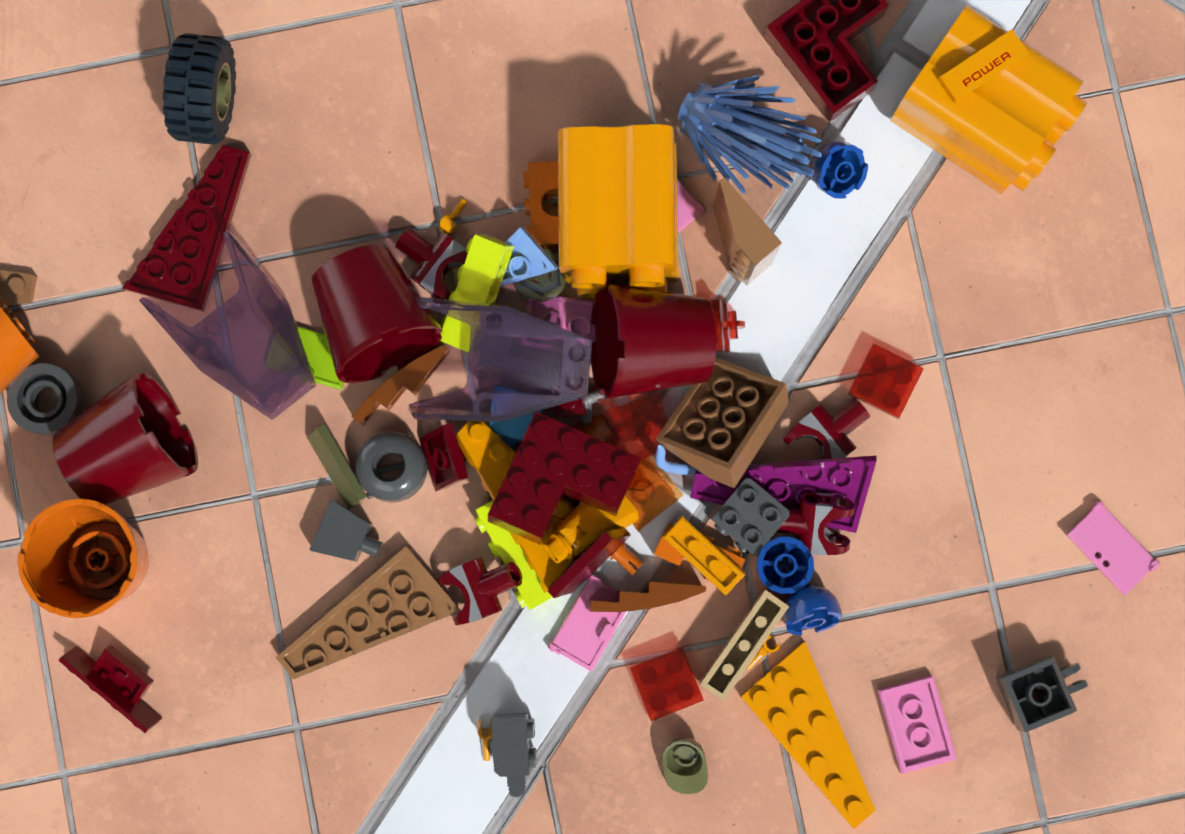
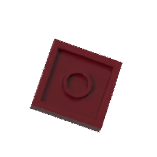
[420,423,468,492]

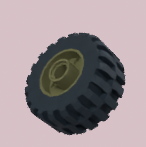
[162,33,236,145]

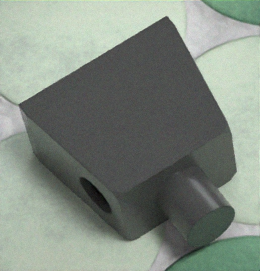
[309,500,383,562]

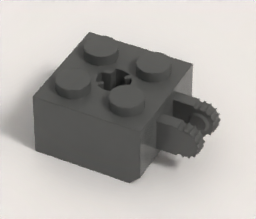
[995,656,1088,733]
[491,712,537,798]

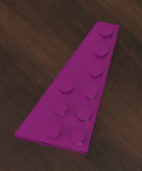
[690,455,877,533]

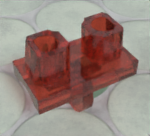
[711,299,745,353]

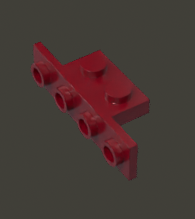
[58,645,162,733]

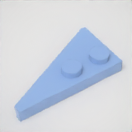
[500,227,559,287]

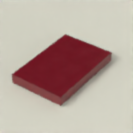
[548,528,631,598]

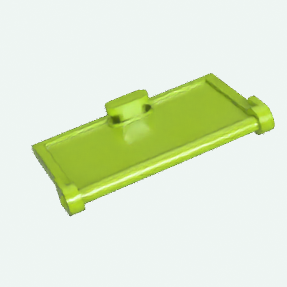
[265,318,344,390]

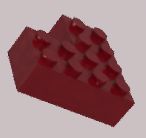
[763,0,889,122]
[488,412,641,545]

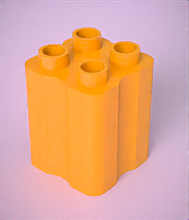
[890,5,1088,194]
[558,124,679,299]

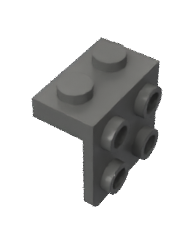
[711,478,790,556]

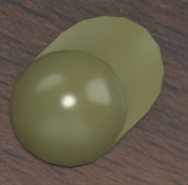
[662,737,708,794]

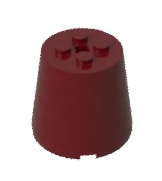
[311,244,442,383]
[590,283,717,398]
[52,372,198,505]

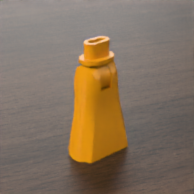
[544,496,639,563]

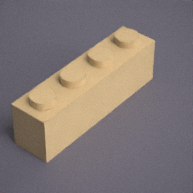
[698,590,789,702]

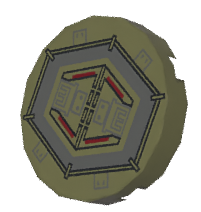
[513,248,566,302]

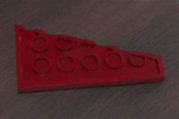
[122,145,251,312]

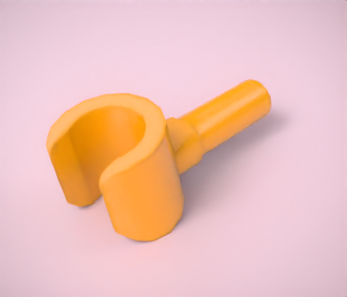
[439,199,467,236]
[747,636,780,670]
[477,719,492,761]

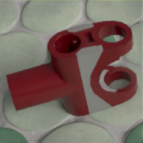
[395,228,468,303]
[782,398,870,459]
[776,492,855,555]
[437,557,522,626]

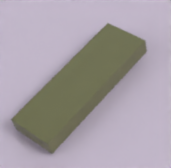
[307,424,367,510]

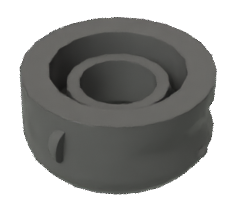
[7,363,84,436]
[355,431,428,503]

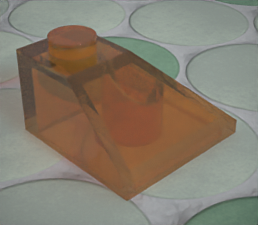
[626,453,684,532]

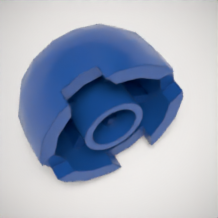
[811,141,868,199]
[756,537,814,594]
[784,583,843,635]

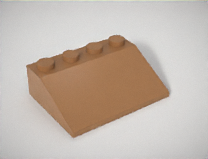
[713,177,782,286]
[656,357,789,488]

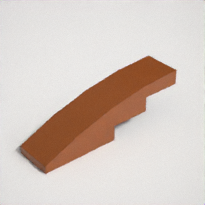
[351,345,450,426]
[588,581,706,612]

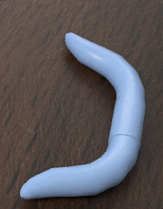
[655,444,696,475]

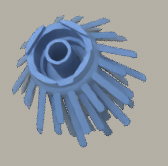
[678,75,822,194]

